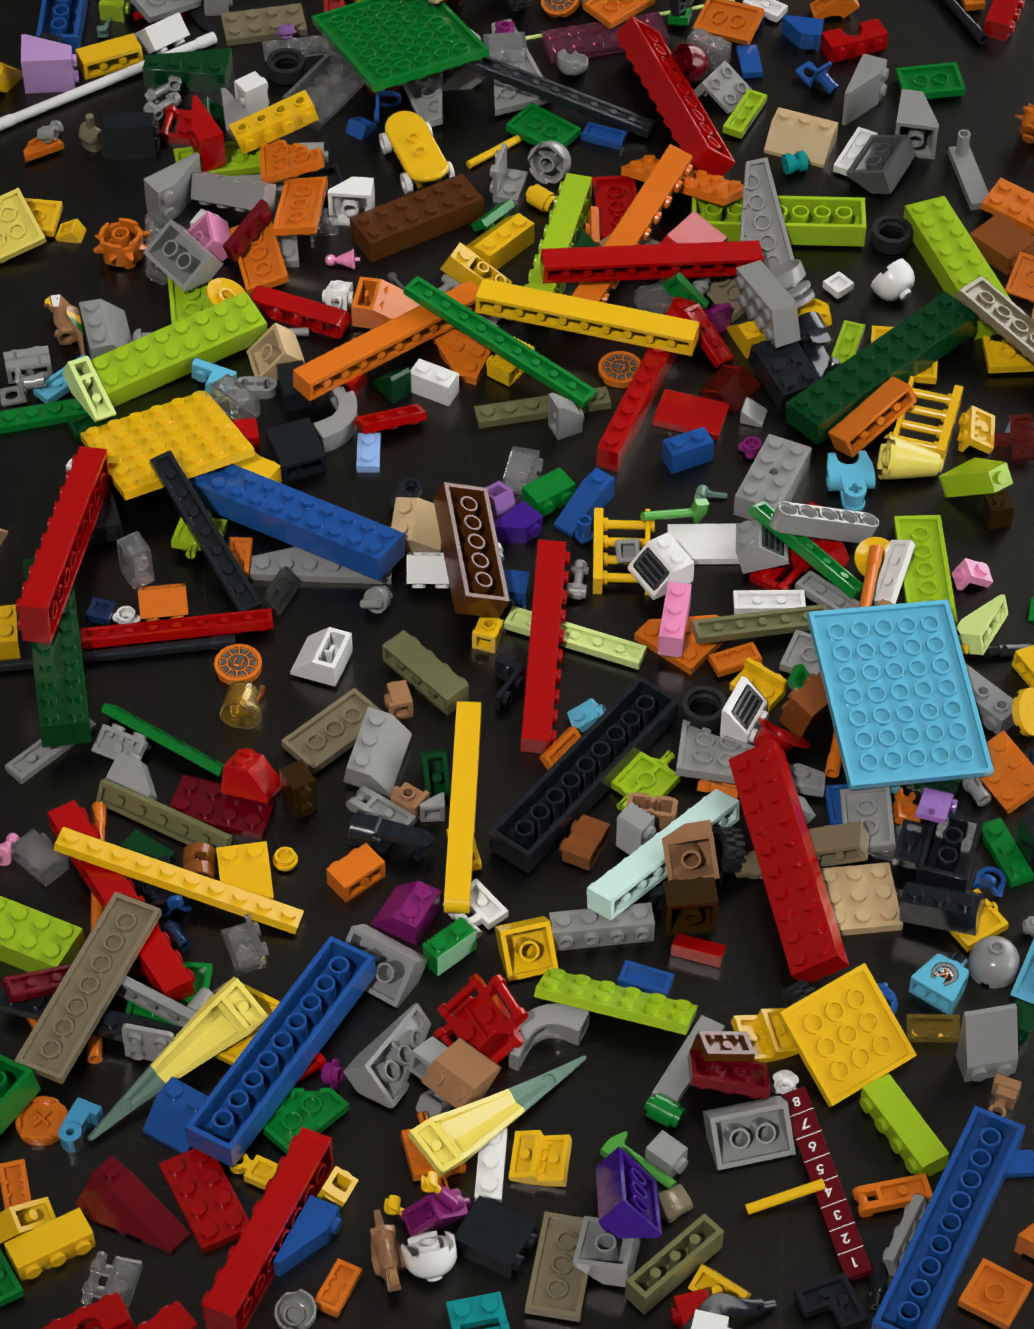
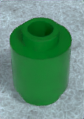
[644,1093,686,1129]

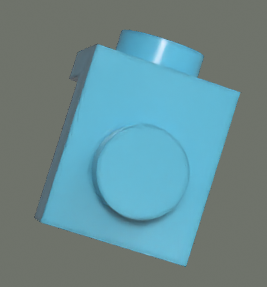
[567,698,606,734]

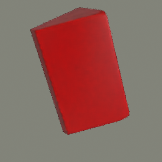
[671,933,727,968]

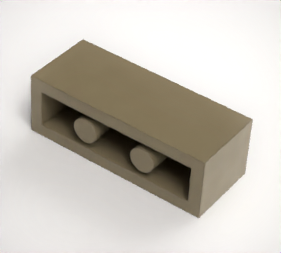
[808,821,869,867]

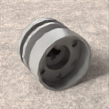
[769,259,815,308]

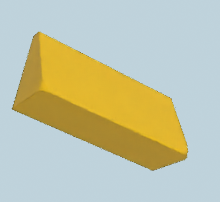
[688,1264,752,1318]

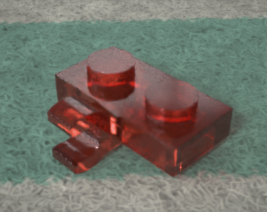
[994,414,1034,461]

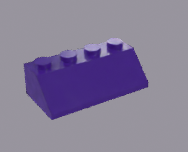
[596,1146,662,1238]

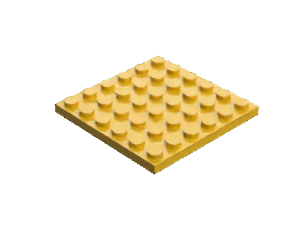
[80,390,255,500]

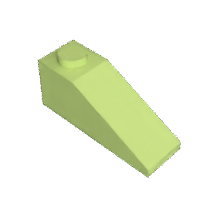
[62,356,116,422]
[956,594,1008,655]

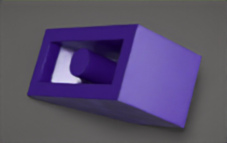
[494,501,543,543]

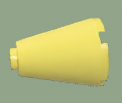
[877,434,944,480]

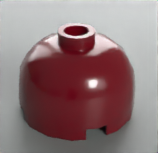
[673,43,710,85]

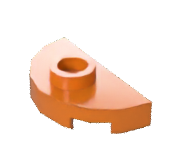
[23,137,64,162]
[583,206,600,245]

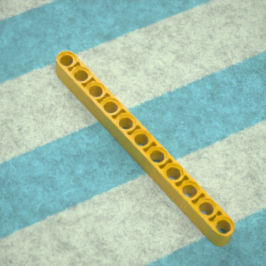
[444,701,482,914]

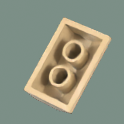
[764,107,839,168]

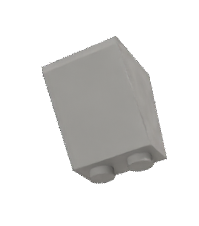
[895,89,939,159]

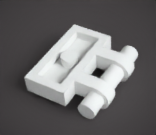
[443,878,509,939]

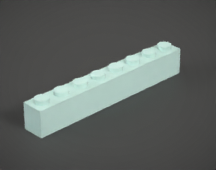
[586,789,740,920]

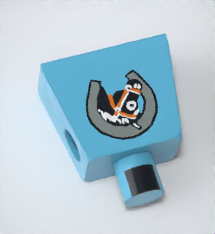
[909,953,969,1016]

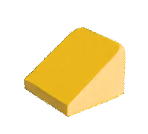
[55,218,86,244]

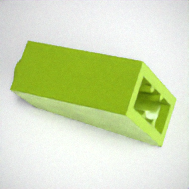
[939,457,1013,497]

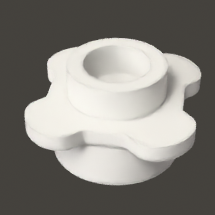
[112,606,141,624]
[771,1070,799,1094]

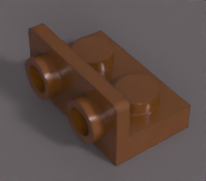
[691,1031,756,1062]

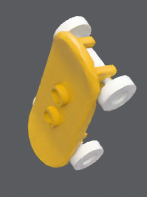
[379,111,455,194]

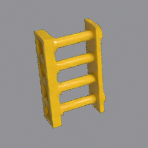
[889,376,964,465]
[593,508,655,595]

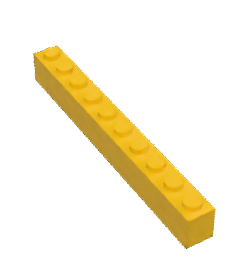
[475,279,699,356]

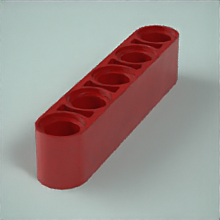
[249,285,352,338]

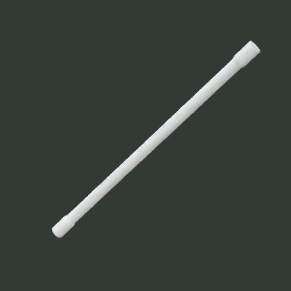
[0,32,217,131]

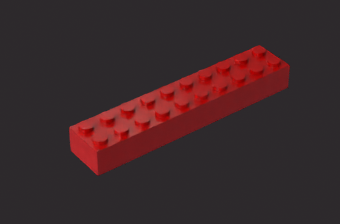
[615,16,736,176]
[15,446,110,644]
[728,739,850,984]

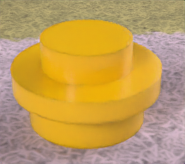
[273,847,298,871]

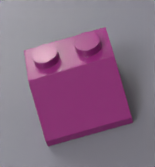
[372,881,441,945]

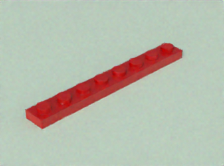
[81,608,274,650]

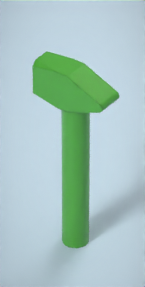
[640,498,709,524]
[600,1131,677,1189]

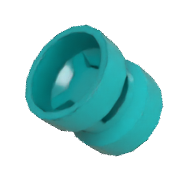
[781,150,809,175]

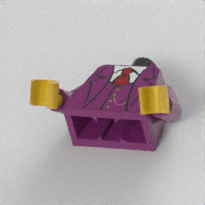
[384,1171,471,1237]

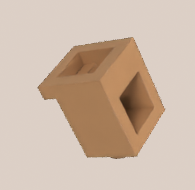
[384,680,413,720]
[390,782,430,822]

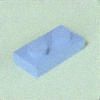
[356,433,381,473]

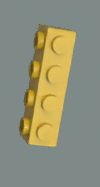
[229,90,319,155]

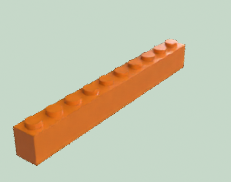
[572,144,693,303]
[293,280,480,401]

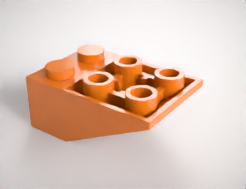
[351,277,420,329]

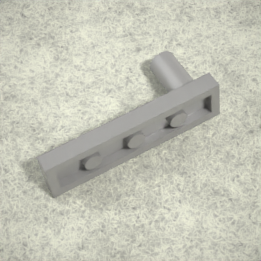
[948,129,989,210]
[116,976,213,1028]

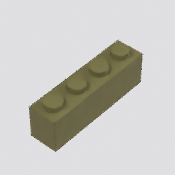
[382,630,469,715]
[625,1213,724,1315]

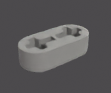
[234,376,278,399]

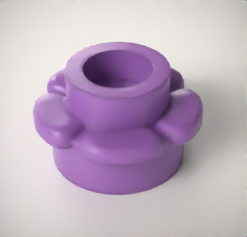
[276,24,297,39]

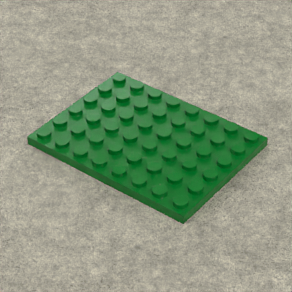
[311,0,489,93]

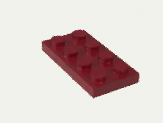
[169,775,278,841]

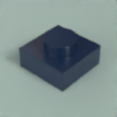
[85,597,117,625]

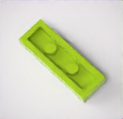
[722,89,767,139]

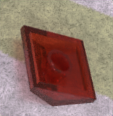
[699,365,761,413]

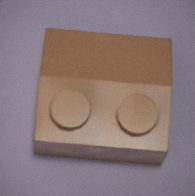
[662,820,720,881]
[421,1038,502,1108]

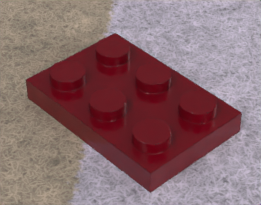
[687,1049,771,1099]

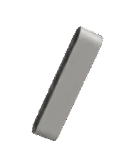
[769,502,879,543]

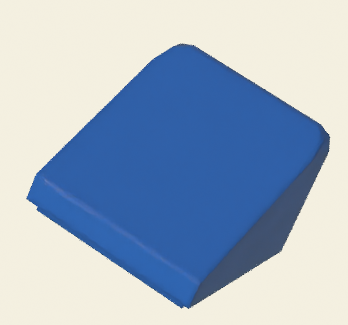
[346,116,377,140]

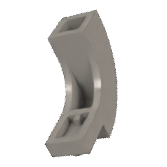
[313,386,358,453]
[507,1004,590,1071]

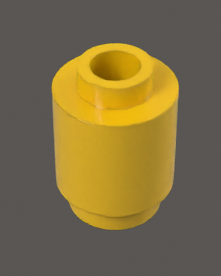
[525,184,555,213]

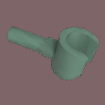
[97,17,112,38]
[694,485,727,500]

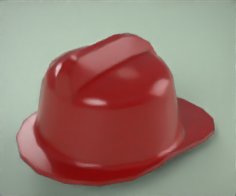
[754,717,810,753]

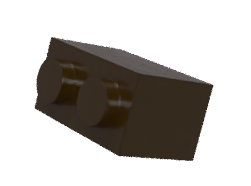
[279,759,318,820]

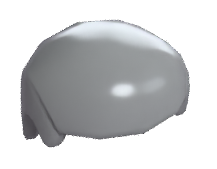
[557,49,589,76]
[274,1289,317,1329]

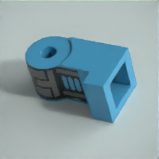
[58,1097,104,1153]

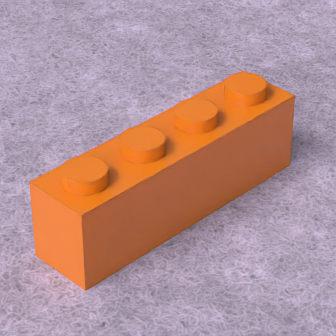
[828,376,917,458]

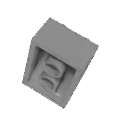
[842,54,889,125]
[143,152,201,225]
[956,1003,1018,1082]

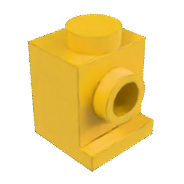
[472,616,503,653]
[317,1166,359,1210]

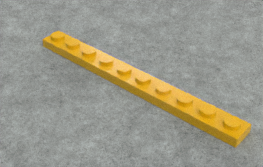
[53,827,304,934]

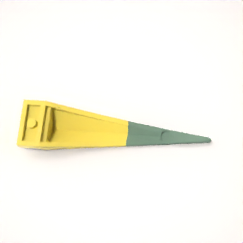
[87,977,268,1140]
[408,1056,587,1177]

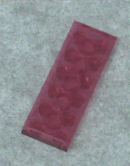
[541,12,670,64]

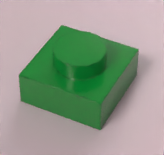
[668,8,692,27]
[787,664,810,690]

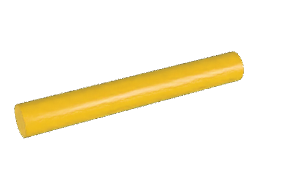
[466,135,521,169]
[745,1179,826,1215]

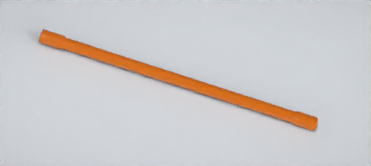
[825,545,883,778]
[87,802,107,1064]

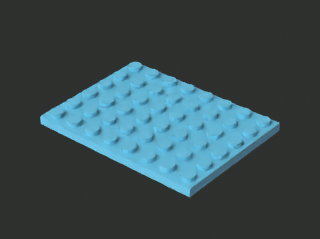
[807,599,994,790]

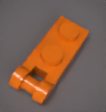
[852,1173,933,1218]

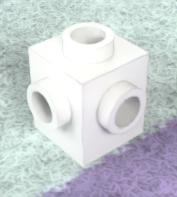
[322,280,355,312]

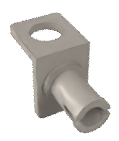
[0,366,47,407]

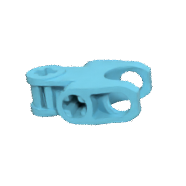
[826,450,875,512]

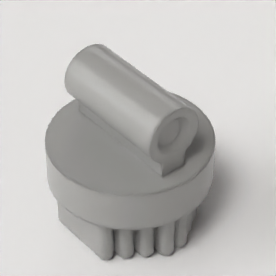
[360,585,393,614]

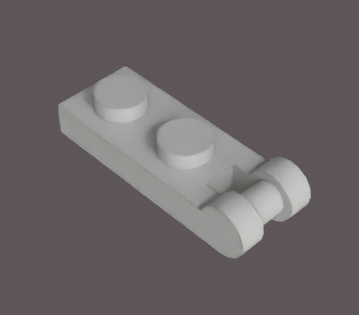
[346,786,416,826]

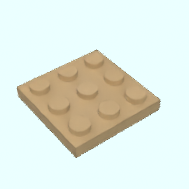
[820,862,903,936]

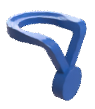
[374,90,402,123]
[971,866,1006,897]
[161,895,192,917]

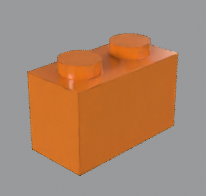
[326,843,386,903]

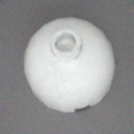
[870,259,915,301]
[401,1231,457,1282]

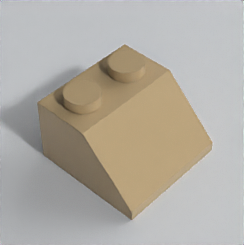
[247,323,305,380]
[391,497,442,553]

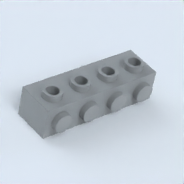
[191,171,276,212]
[965,663,1015,735]
[549,902,655,951]

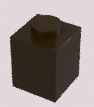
[982,490,1014,530]

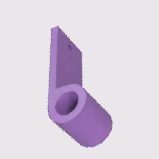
[915,787,958,824]

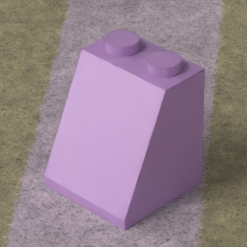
[21,34,79,94]

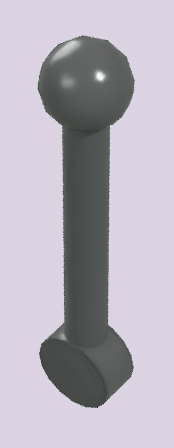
[388,272,404,290]

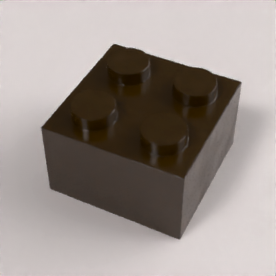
[661,877,719,936]

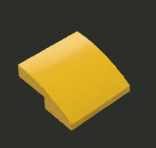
[731,1008,798,1063]
[508,1130,572,1187]

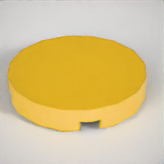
[1012,687,1034,737]

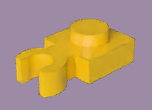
[230,1153,278,1190]

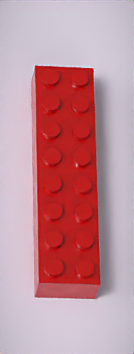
[201,1127,334,1329]

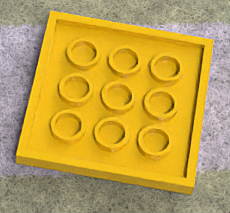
[777,963,917,1107]

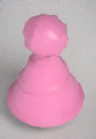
[325,248,360,270]
[0,833,20,866]

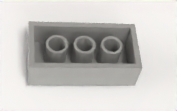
[735,260,801,348]
[733,434,812,520]

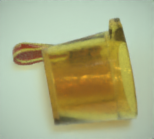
[219,681,265,729]

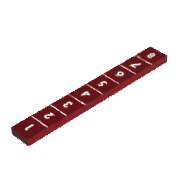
[780,1086,873,1282]

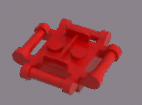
[433,973,528,1064]

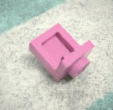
[952,558,993,591]

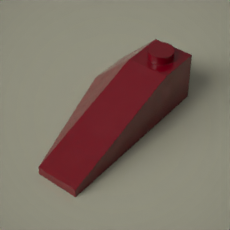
[75,1156,191,1254]

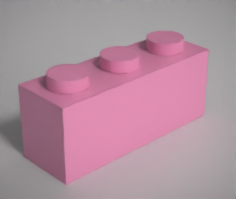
[658,582,692,657]

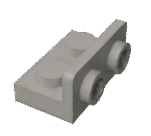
[91,723,152,761]

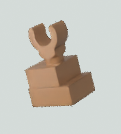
[988,1073,1022,1118]

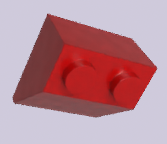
[220,748,281,804]

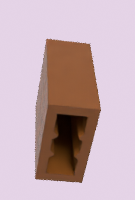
[970,213,1034,275]

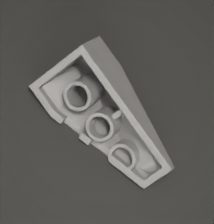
[343,1003,431,1108]

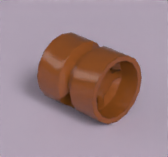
[182,842,216,880]

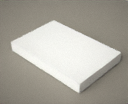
[667,523,740,565]

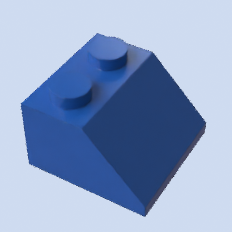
[143,1077,208,1154]

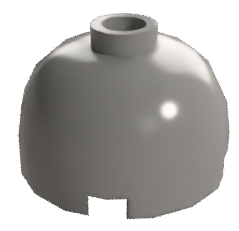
[528,140,571,184]
[967,935,1020,989]

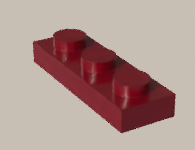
[223,199,273,262]

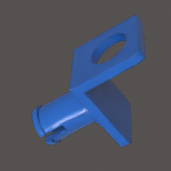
[795,61,840,95]

